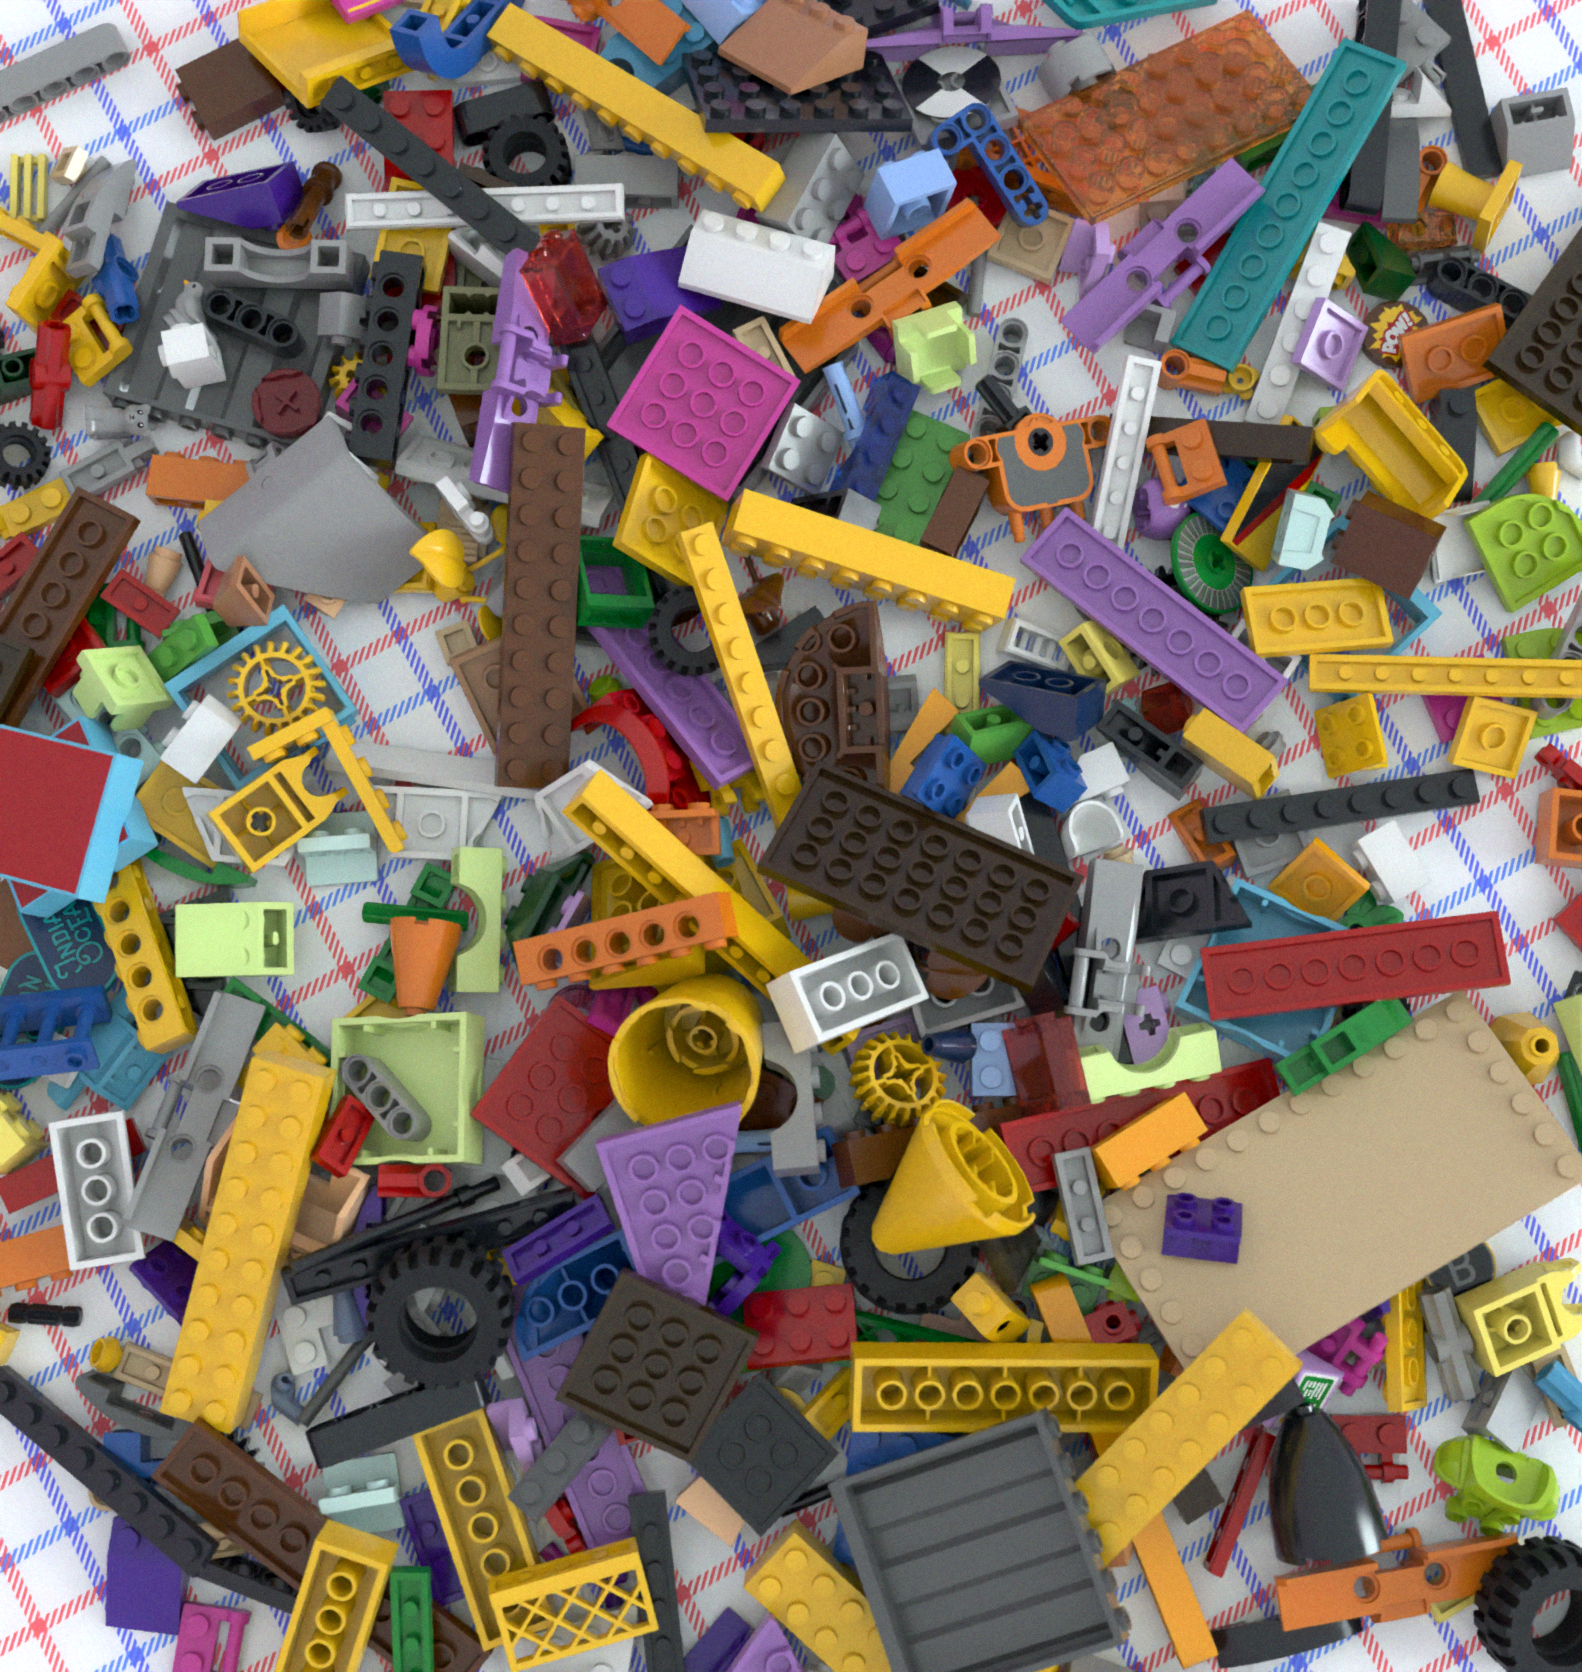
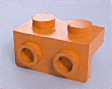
[648,802,721,856]

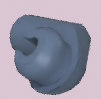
[271,1371,304,1426]

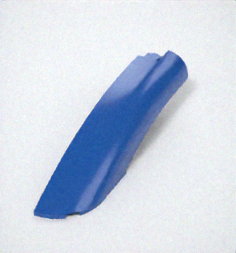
[516,1125,864,1362]

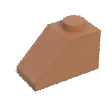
[213,555,275,627]

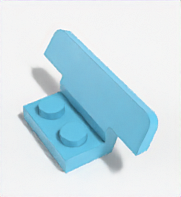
[47,986,171,1111]

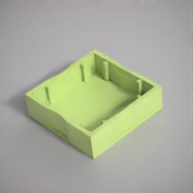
[329,1012,485,1168]

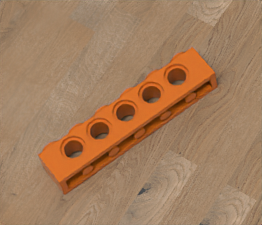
[513,892,739,991]

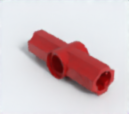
[29,319,71,430]

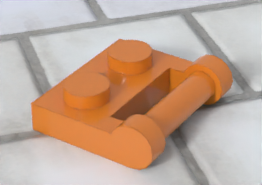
[1145,417,1228,506]

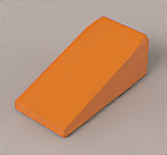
[1167,798,1236,871]

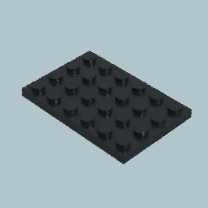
[681,50,913,133]

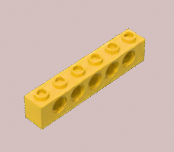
[93,857,199,1054]

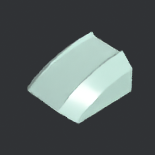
[1270,488,1335,570]

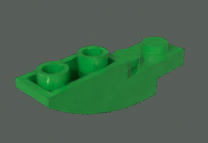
[1273,999,1413,1097]

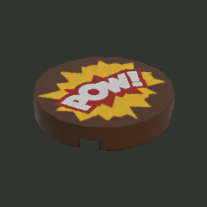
[1362,301,1429,370]

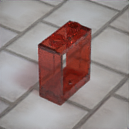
[519,229,608,346]
[1002,1012,1091,1117]

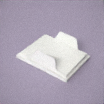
[1431,500,1490,583]

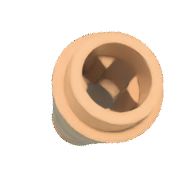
[145,545,183,598]

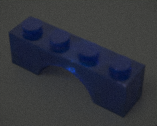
[828,371,921,502]

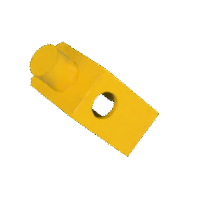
[950,1272,1033,1343]

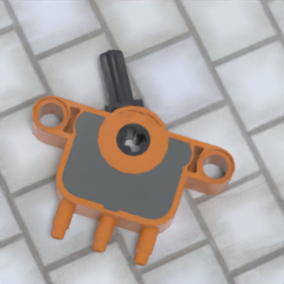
[949,374,1111,543]

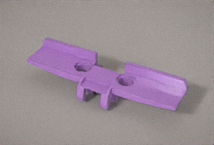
[865,3,1083,62]
[1060,157,1266,355]
[469,248,569,494]

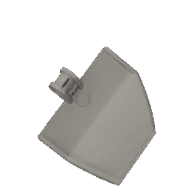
[198,415,428,604]

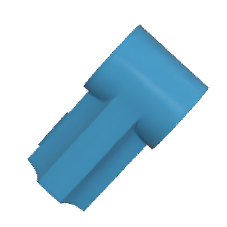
[1533,1360,1582,1433]

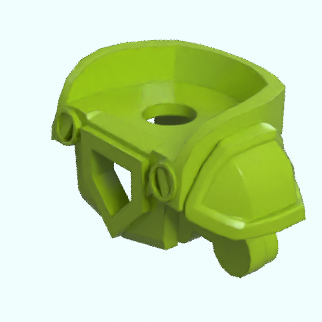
[1432,1433,1560,1536]

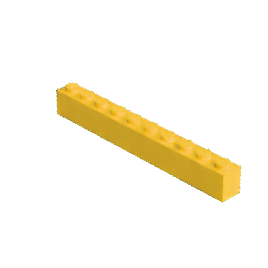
[486,3,786,213]
[561,769,861,1056]

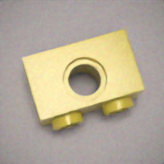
[1058,620,1141,697]

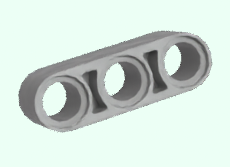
[341,1054,432,1142]

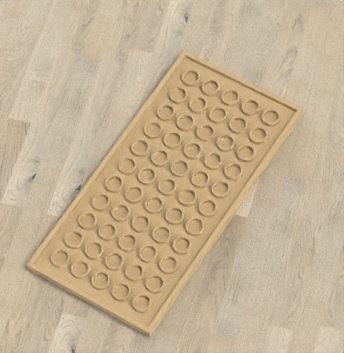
[1102,991,1582,1371]

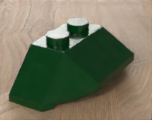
[504,852,596,986]

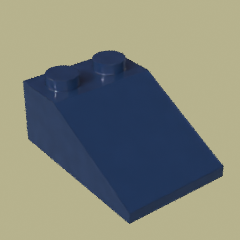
[978,660,1106,742]

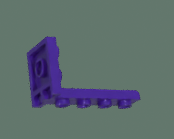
[706,1209,783,1317]

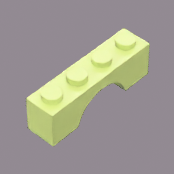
[448,847,507,993]
[1065,1021,1222,1104]

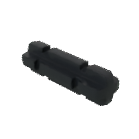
[8,1302,83,1327]

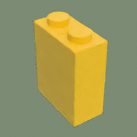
[1182,707,1280,801]

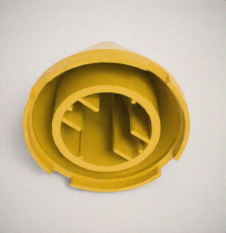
[871,1099,1036,1255]

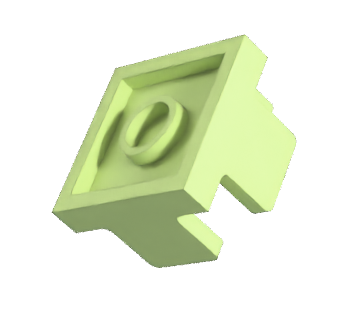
[892,301,977,395]
[73,645,174,731]

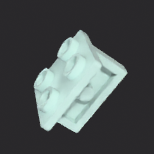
[297,811,379,886]
[318,1452,406,1534]

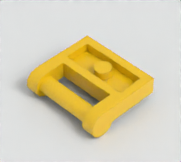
[63,293,133,388]

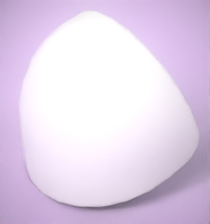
[1061,800,1123,860]

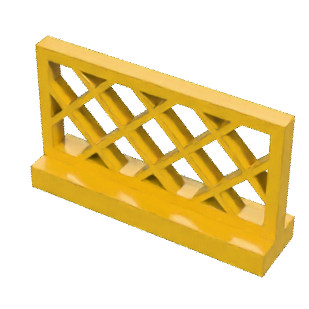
[488,1536,659,1672]

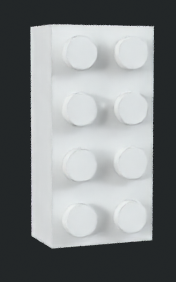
[766,933,929,1054]

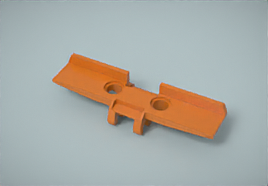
[563,0,692,66]
[778,198,1001,374]
[1274,1527,1519,1632]

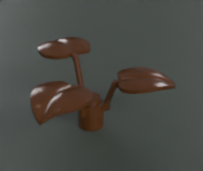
[672,554,784,636]
[832,907,988,1029]

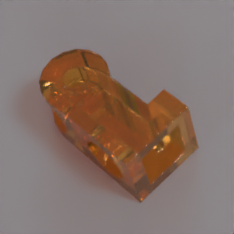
[1386,212,1458,252]

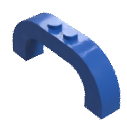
[389,0,525,79]

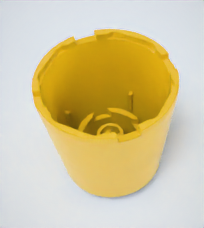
[608,973,766,1126]

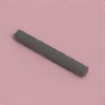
[296,1337,371,1428]

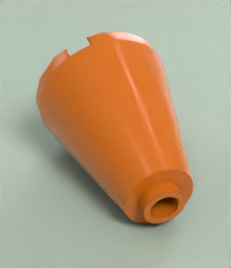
[389,916,462,1017]

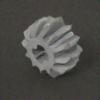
[576,216,637,262]

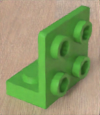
[1020,1249,1111,1316]

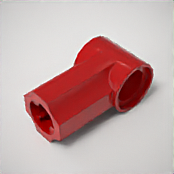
[377,1164,452,1200]

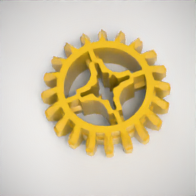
[227,641,326,737]
[848,1031,947,1129]

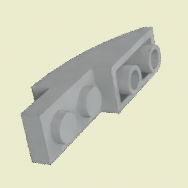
[62,159,138,278]

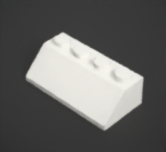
[678,209,836,325]
[48,1110,146,1271]

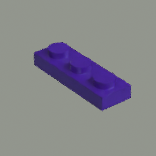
[502,1193,616,1287]
[399,1488,466,1606]

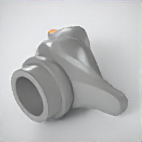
[162,280,219,342]

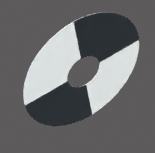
[902,46,1001,118]

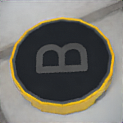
[1424,1241,1497,1298]

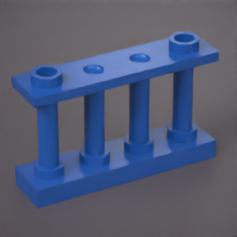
[0,985,113,1080]

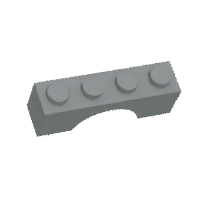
[204,237,355,290]
[762,1021,827,1178]

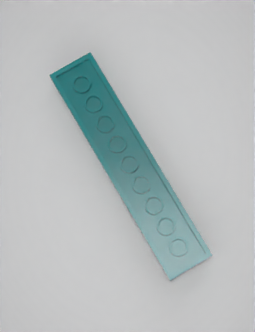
[1170,37,1407,374]

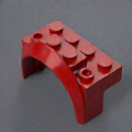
[571,688,711,812]

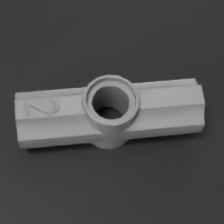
[1417,1284,1481,1402]

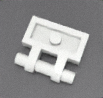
[435,475,495,545]

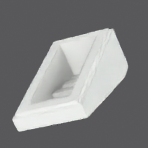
[996,617,1071,672]

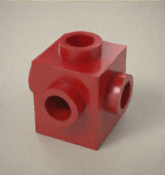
[1083,1300,1142,1343]

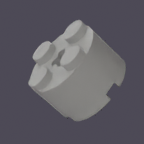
[1036,30,1118,113]

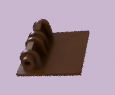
[738,1067,824,1131]

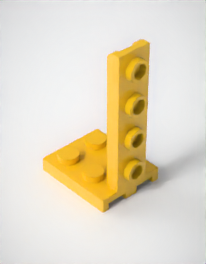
[0,206,87,335]
[247,706,408,853]

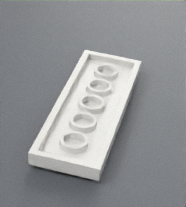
[395,433,616,528]

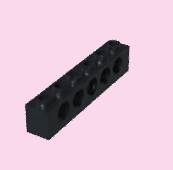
[344,250,427,470]

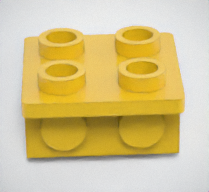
[1314,693,1388,779]

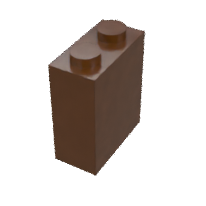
[175,38,285,141]
[1331,490,1447,600]

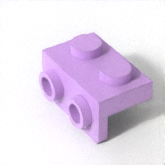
[1058,219,1115,300]
[487,1397,546,1474]

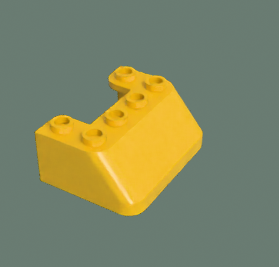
[1314,369,1468,520]

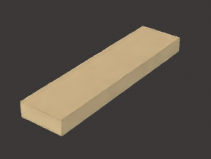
[112,1341,264,1430]

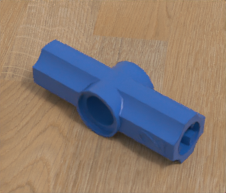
[92,233,140,325]

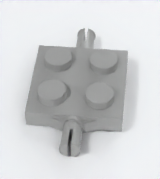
[1352,0,1451,88]

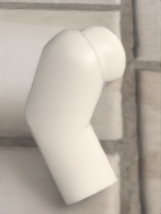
[1557,431,1582,480]

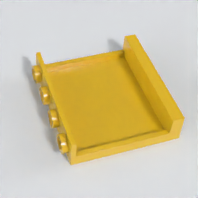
[237,0,415,109]

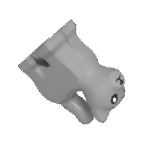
[85,404,158,440]

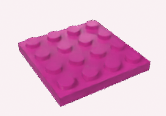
[606,304,801,503]

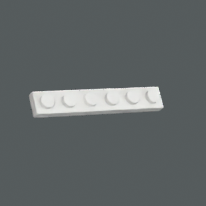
[1243,222,1352,425]
[1090,354,1162,550]

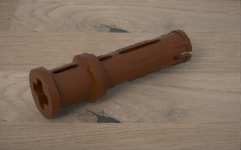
[286,161,342,240]

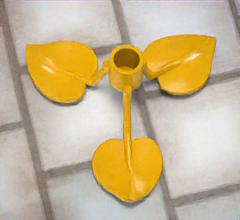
[409,503,508,641]

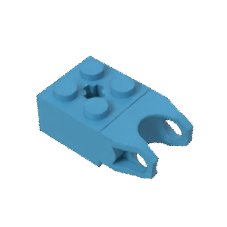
[599,0,719,96]

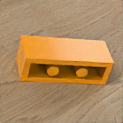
[1090,1092,1208,1191]

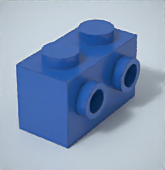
[1012,728,1088,813]

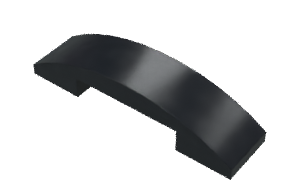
[1209,1615,1363,1669]

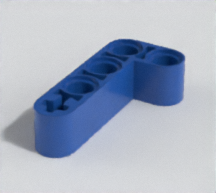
[927,103,1049,228]

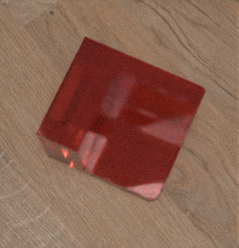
[1141,682,1194,735]

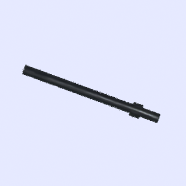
[288,1176,501,1276]

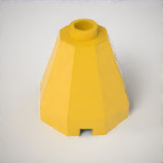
[1489,1012,1560,1085]

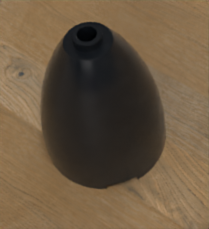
[1268,1402,1389,1566]

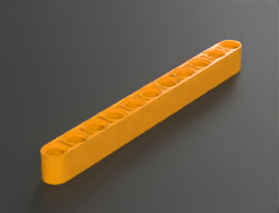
[1029,1272,1218,1670]

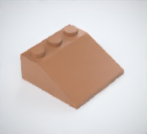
[718,0,868,95]

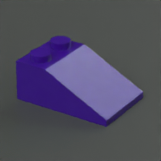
[176,161,304,231]
[598,246,722,346]
[105,1515,199,1636]

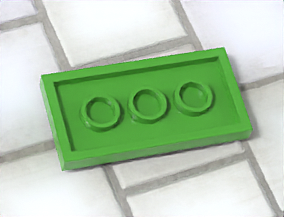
[865,407,970,546]

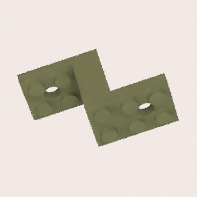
[437,261,525,395]

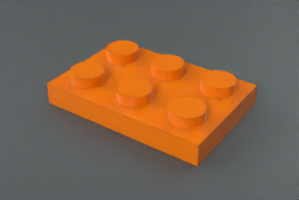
[1397,302,1506,404]

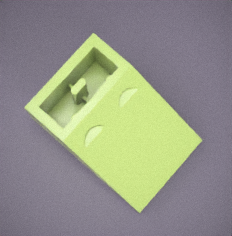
[175,902,294,978]

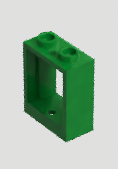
[576,534,655,629]

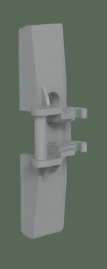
[1055,858,1151,1105]
[122,989,266,1242]

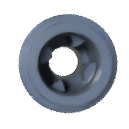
[333,1289,367,1344]

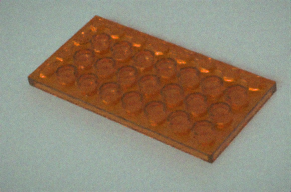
[1017,9,1314,226]

